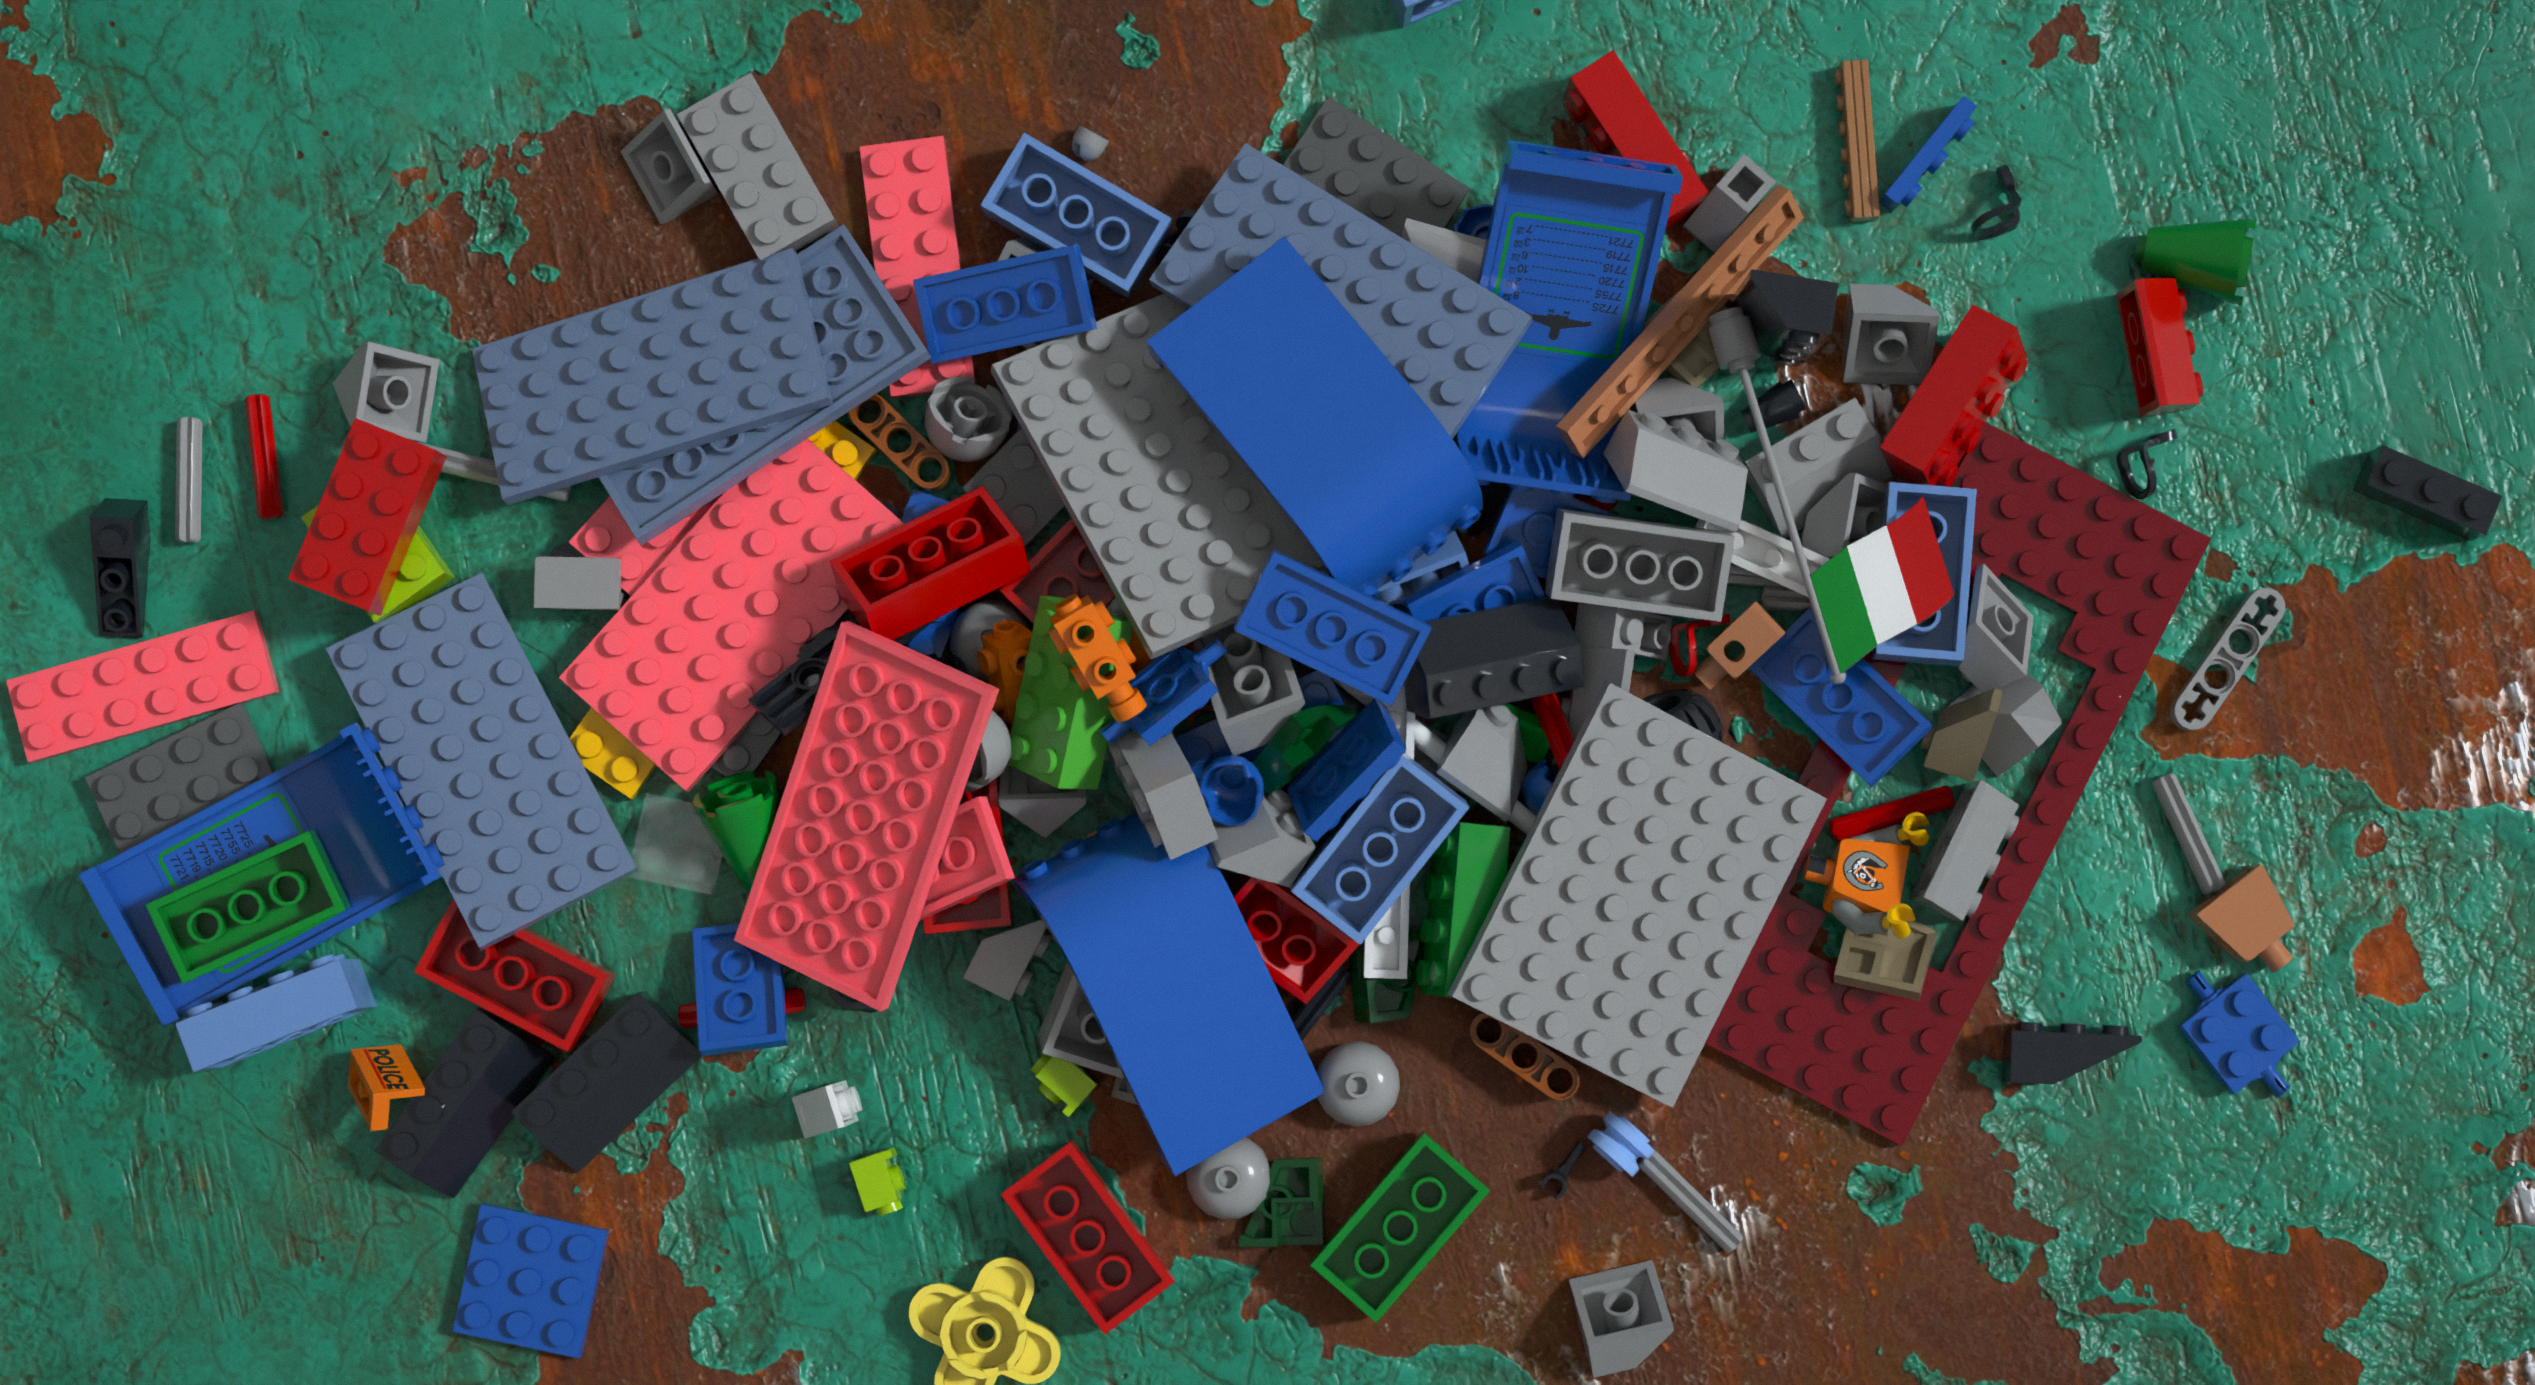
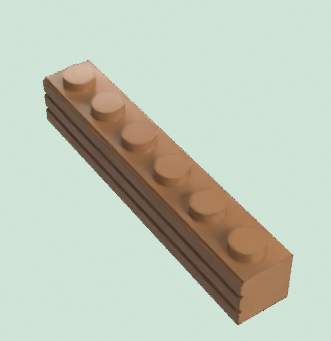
[1834,59,1880,223]

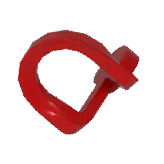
[1668,614,1731,678]

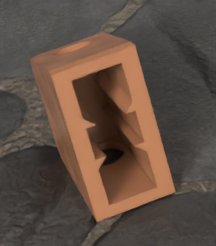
[1694,599,1786,690]
[2187,864,2294,973]

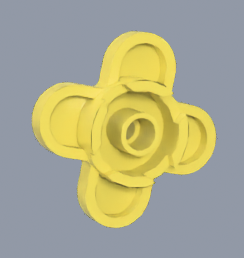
[909,1256,1061,1385]

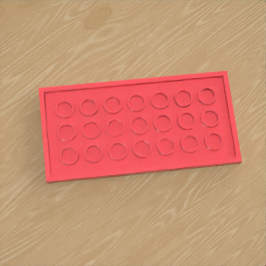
[559,438,904,792]
[734,621,999,1012]

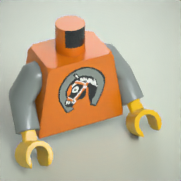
[1803,812,1930,939]

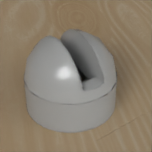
[1072,125,1109,161]

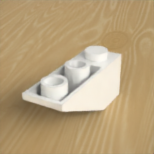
[792,1080,862,1139]

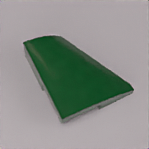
[1253,705,1358,795]
[1349,929,1425,1023]
[1239,1157,1326,1248]

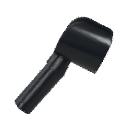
[1541,1141,1587,1199]

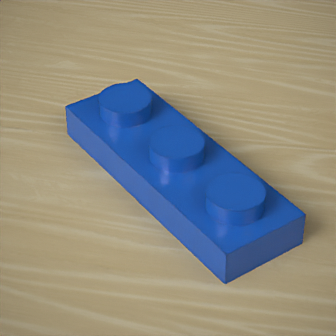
[1879,96,1977,213]

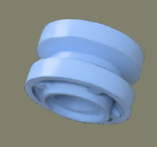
[1587,1111,1655,1177]

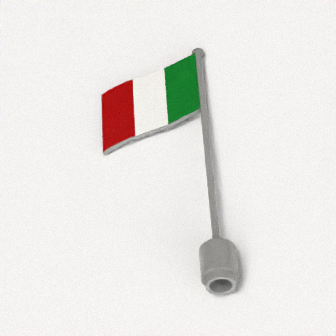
[1708,307,1954,684]

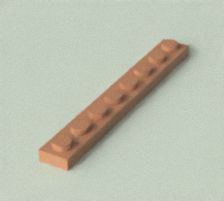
[1556,185,1804,459]

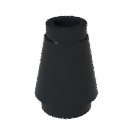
[1740,379,1807,433]

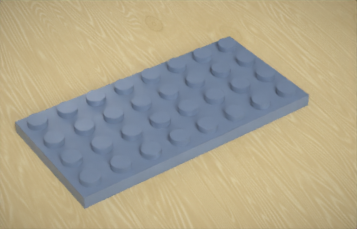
[1149,143,1532,439]
[599,224,932,545]
[472,247,833,505]
[325,572,638,951]

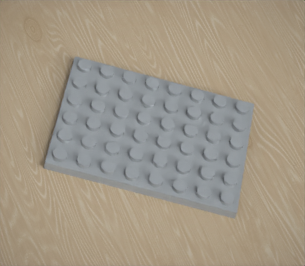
[991,294,1329,660]
[1448,681,1827,1108]

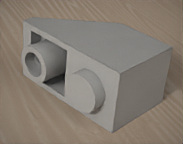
[1683,154,1777,254]
[1574,603,1672,660]
[963,920,1053,1001]

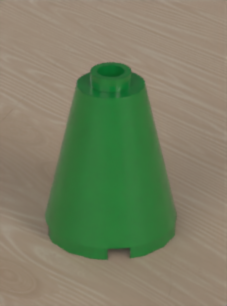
[2135,219,2256,305]
[692,771,780,891]

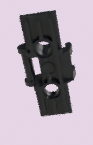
[748,613,938,736]

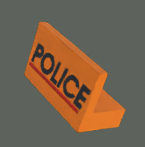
[348,1044,425,1131]

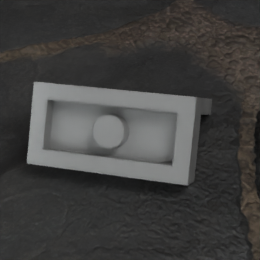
[534,556,628,611]

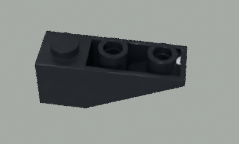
[89,498,150,638]
[2002,1022,2142,1084]

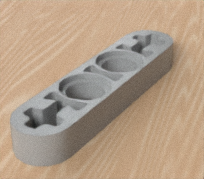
[2170,588,2285,731]

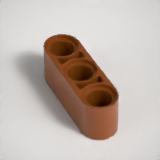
[849,394,952,493]
[1468,1012,1579,1100]

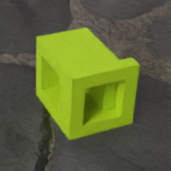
[1030,1054,1099,1117]
[849,1147,906,1217]

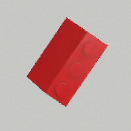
[2116,278,2203,418]
[1228,873,1360,1004]

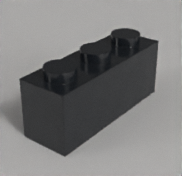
[2352,445,2502,541]

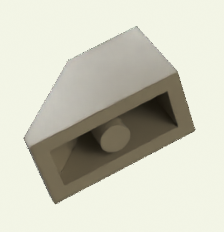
[1920,688,2003,782]

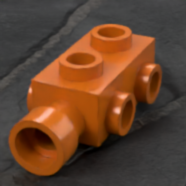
[1048,594,1147,723]
[977,620,1032,735]

